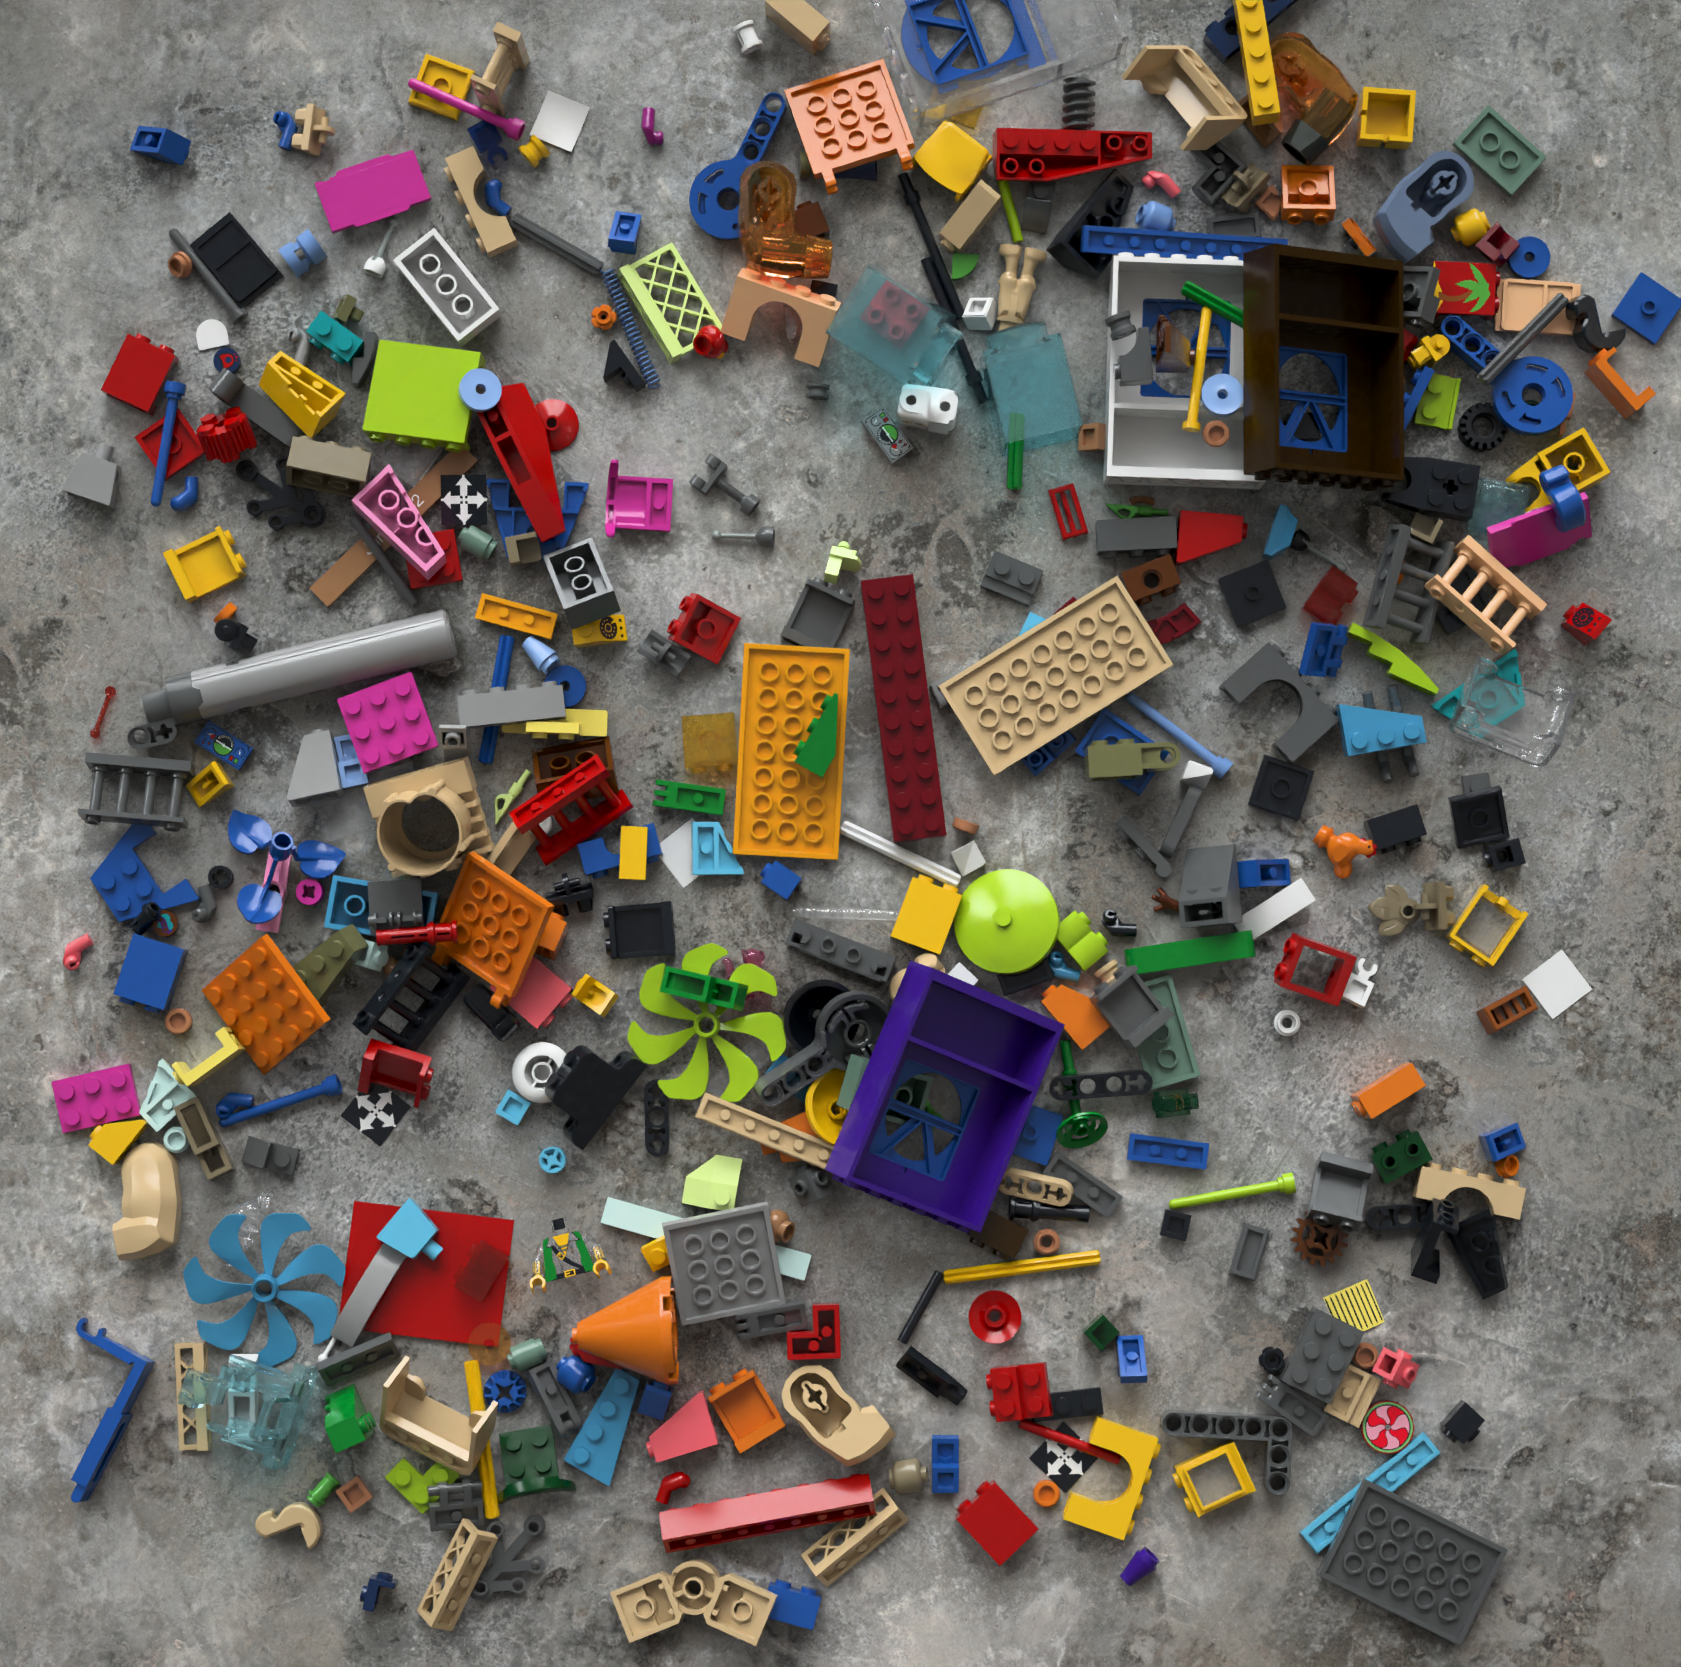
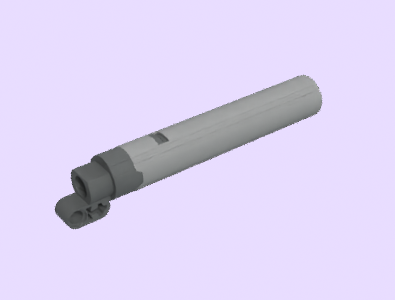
[127,609,457,750]

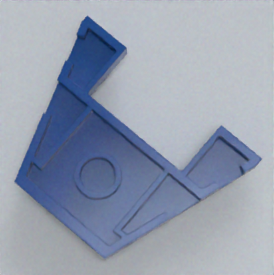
[487,479,589,561]
[90,824,200,922]

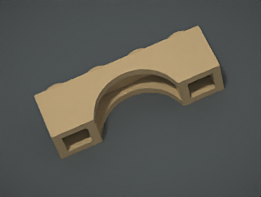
[443,146,518,258]
[1412,1162,1526,1220]

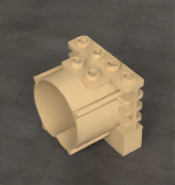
[363,756,495,880]

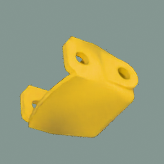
[911,120,993,204]

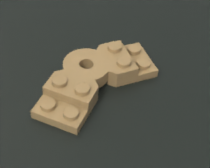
[610,1559,778,1646]

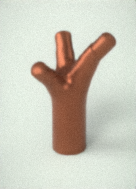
[1151,887,1179,912]

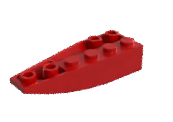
[993,128,1152,182]
[477,383,566,543]

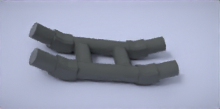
[1362,684,1420,783]

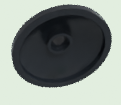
[782,979,860,1052]

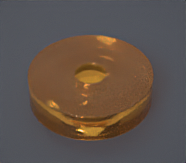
[468,1322,511,1365]

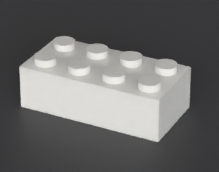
[393,228,502,347]

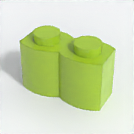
[1057,910,1109,971]

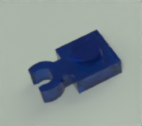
[467,120,508,167]

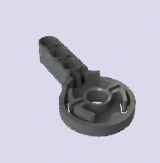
[754,991,890,1107]

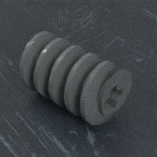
[1062,77,1096,130]

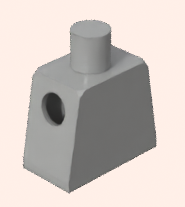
[62,443,121,509]

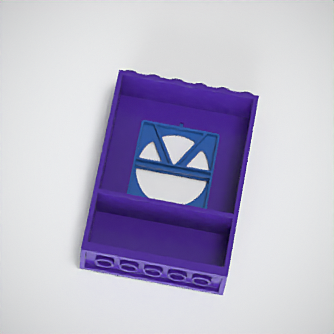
[825,961,1065,1234]

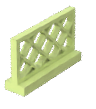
[617,242,722,365]

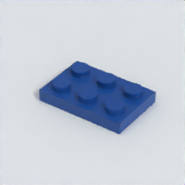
[1074,708,1169,796]

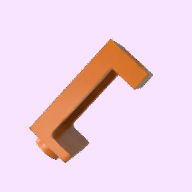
[1584,347,1656,420]
[707,1368,786,1454]

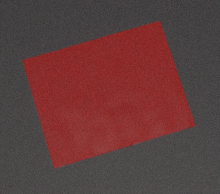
[339,1201,514,1347]

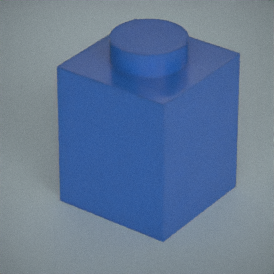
[760,860,802,901]

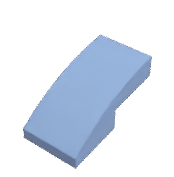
[334,734,369,789]

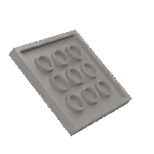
[662,1202,786,1326]

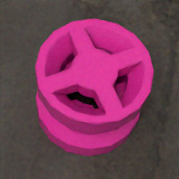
[296,879,325,906]

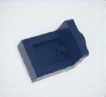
[360,1572,398,1612]

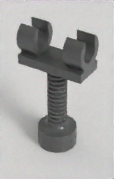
[689,453,761,517]

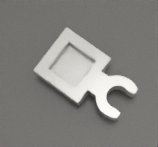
[1341,958,1378,1009]

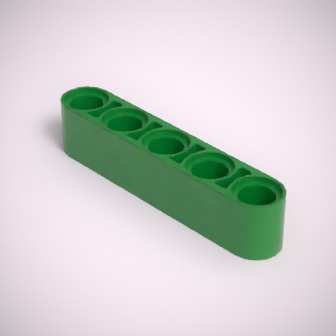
[1124,930,1256,974]

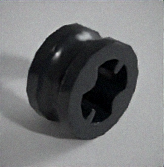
[208,865,234,889]

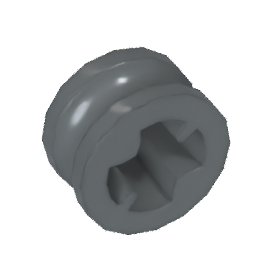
[806,383,830,400]

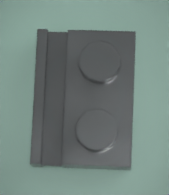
[980,551,1043,606]

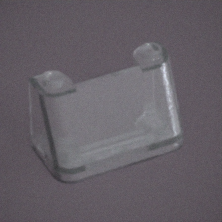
[1448,656,1575,767]

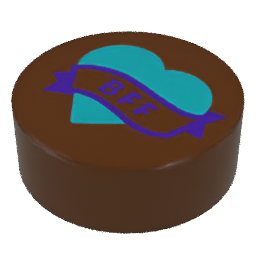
[151,910,179,937]

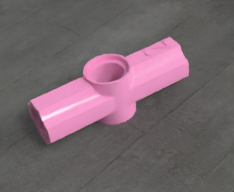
[256,853,292,933]

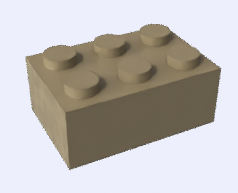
[286,436,371,498]

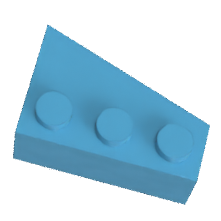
[1335,704,1427,757]

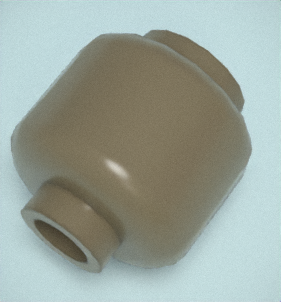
[889,1458,929,1495]

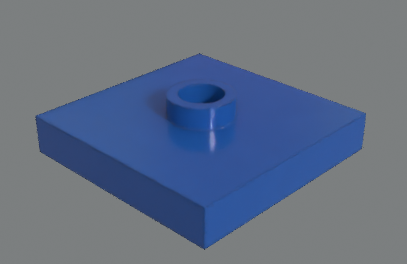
[1611,272,1681,345]
[1012,1105,1063,1166]

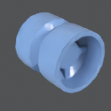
[278,229,328,278]

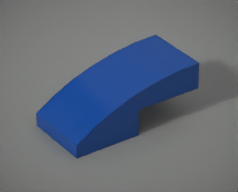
[932,1435,959,1493]

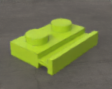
[1413,373,1461,431]

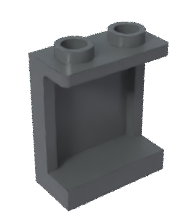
[780,577,855,648]
[1089,965,1174,1049]
[1306,1151,1374,1232]

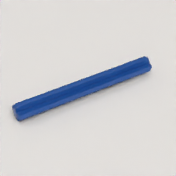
[478,635,514,764]

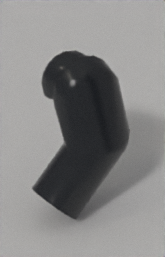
[1101,909,1137,937]

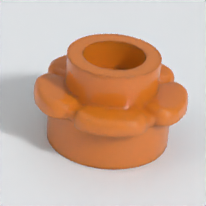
[591,305,617,330]
[1495,1155,1519,1178]

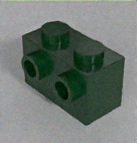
[1367,1129,1433,1184]

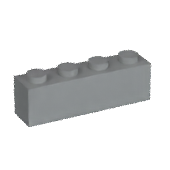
[457,681,566,729]

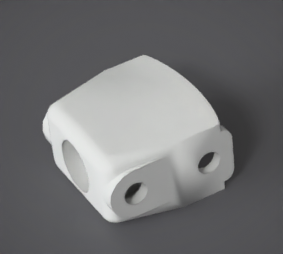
[897,384,960,435]

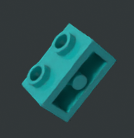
[306,311,364,367]

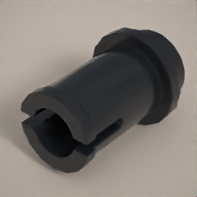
[130,902,162,935]

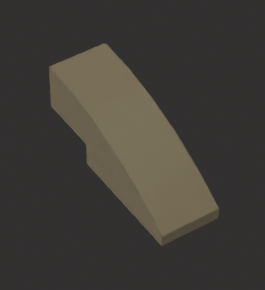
[173,1096,236,1181]

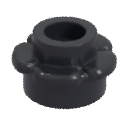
[1259,1346,1285,1373]

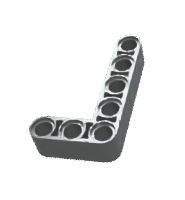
[1160,1410,1293,1496]

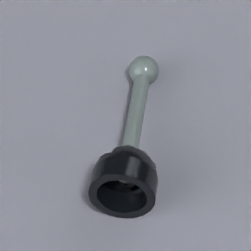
[1289,528,1347,573]

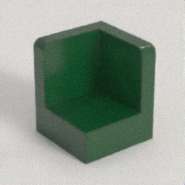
[1082,1313,1120,1352]

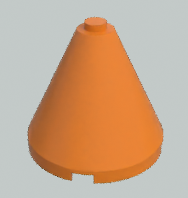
[572,1276,679,1385]

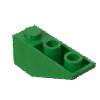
[793,692,838,777]

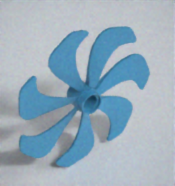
[183,1213,346,1368]

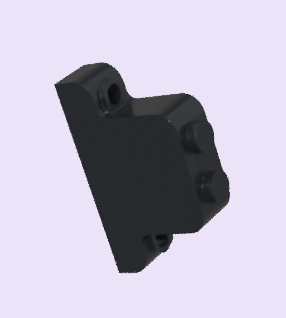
[545,1045,647,1150]

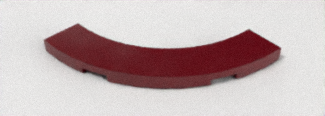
[1053,597,1202,645]

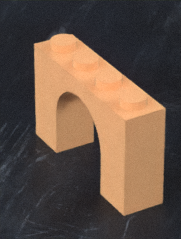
[721,268,841,367]

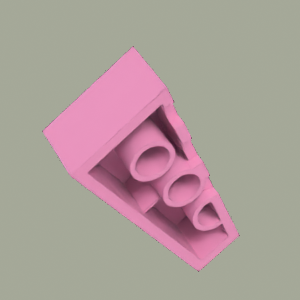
[351,465,447,580]

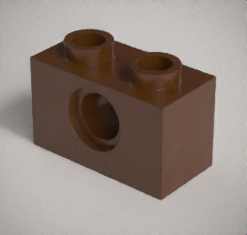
[1119,554,1181,607]

